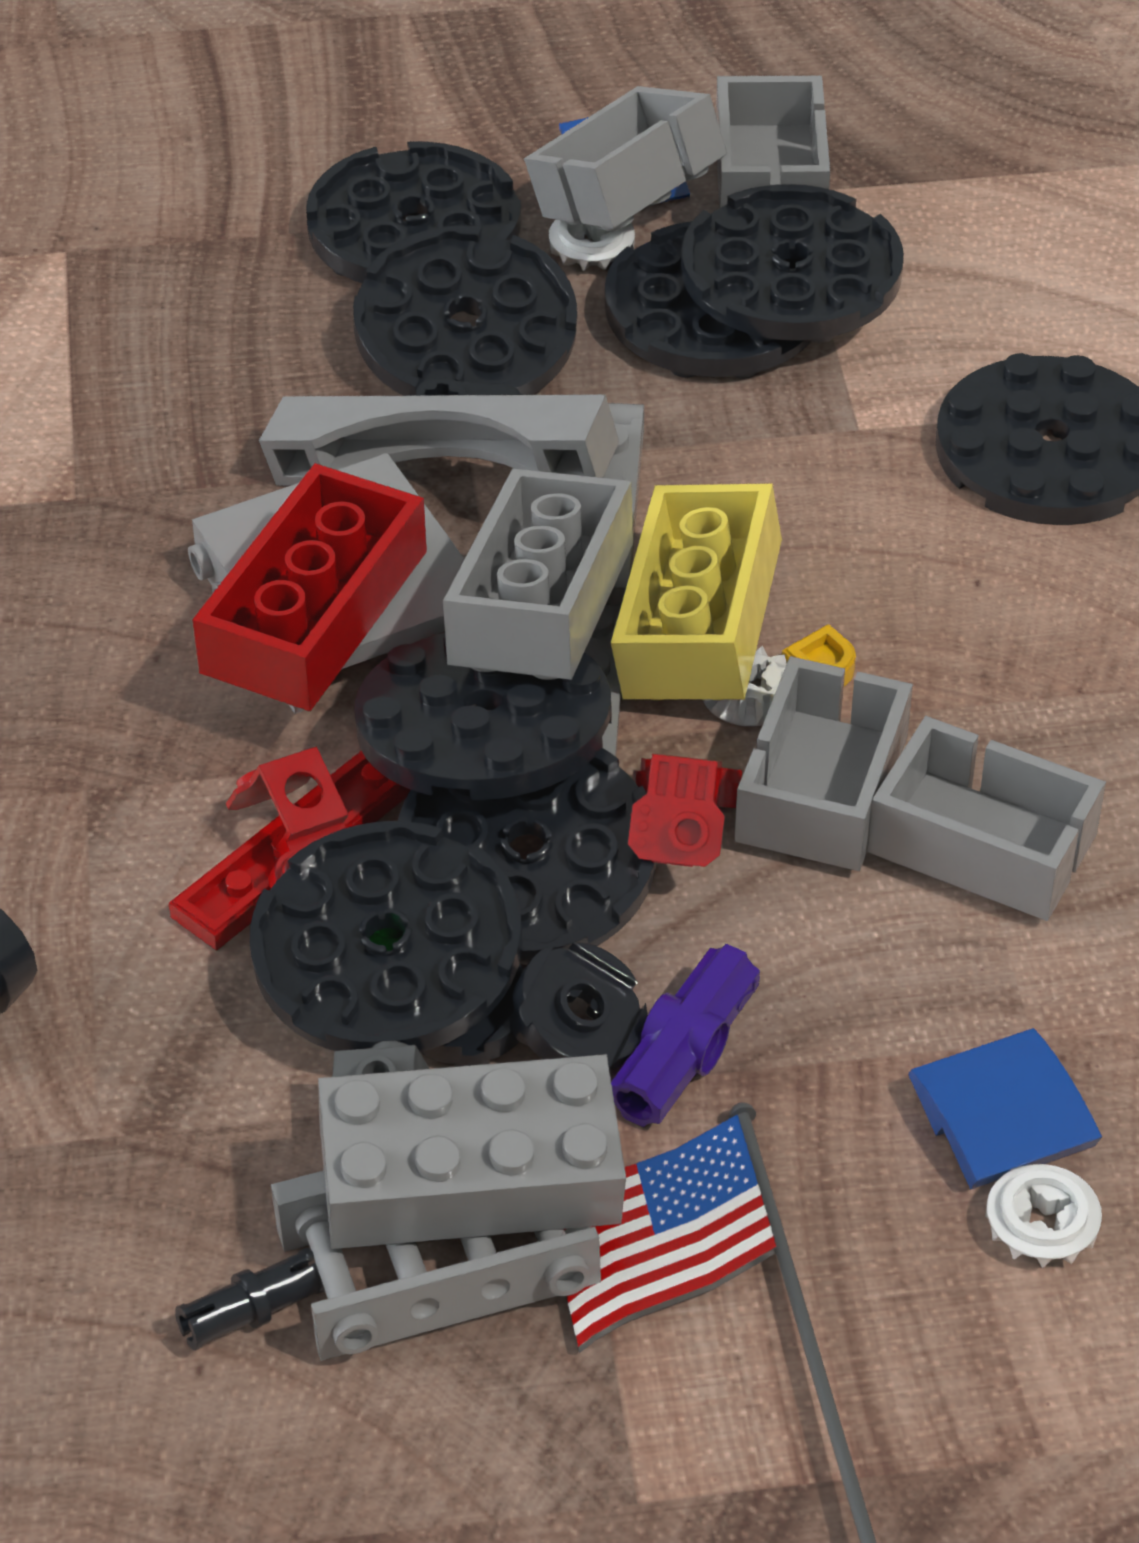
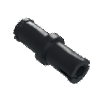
[175,1248,325,1350]

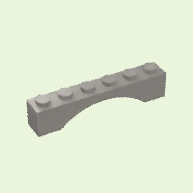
[259,395,619,486]

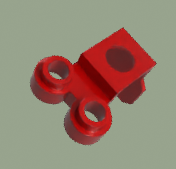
[226,746,349,889]
[628,754,743,867]

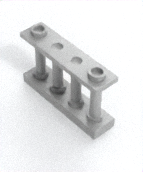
[271,1171,601,1361]

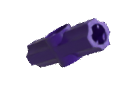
[611,943,760,1127]

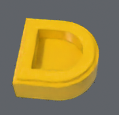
[781,624,856,686]

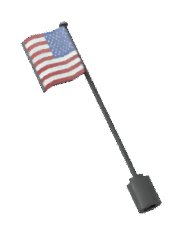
[564,1102,877,1543]

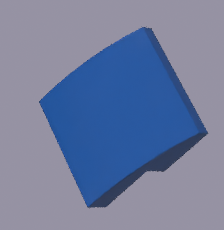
[908,1028,1102,1190]

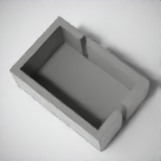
[716,76,830,208]
[524,86,727,231]
[735,656,913,872]
[867,715,1106,921]

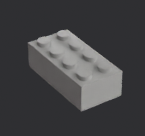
[443,468,633,680]
[318,1054,626,1249]

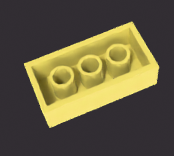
[611,483,782,700]

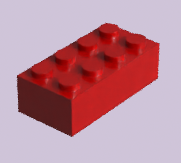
[192,463,427,712]

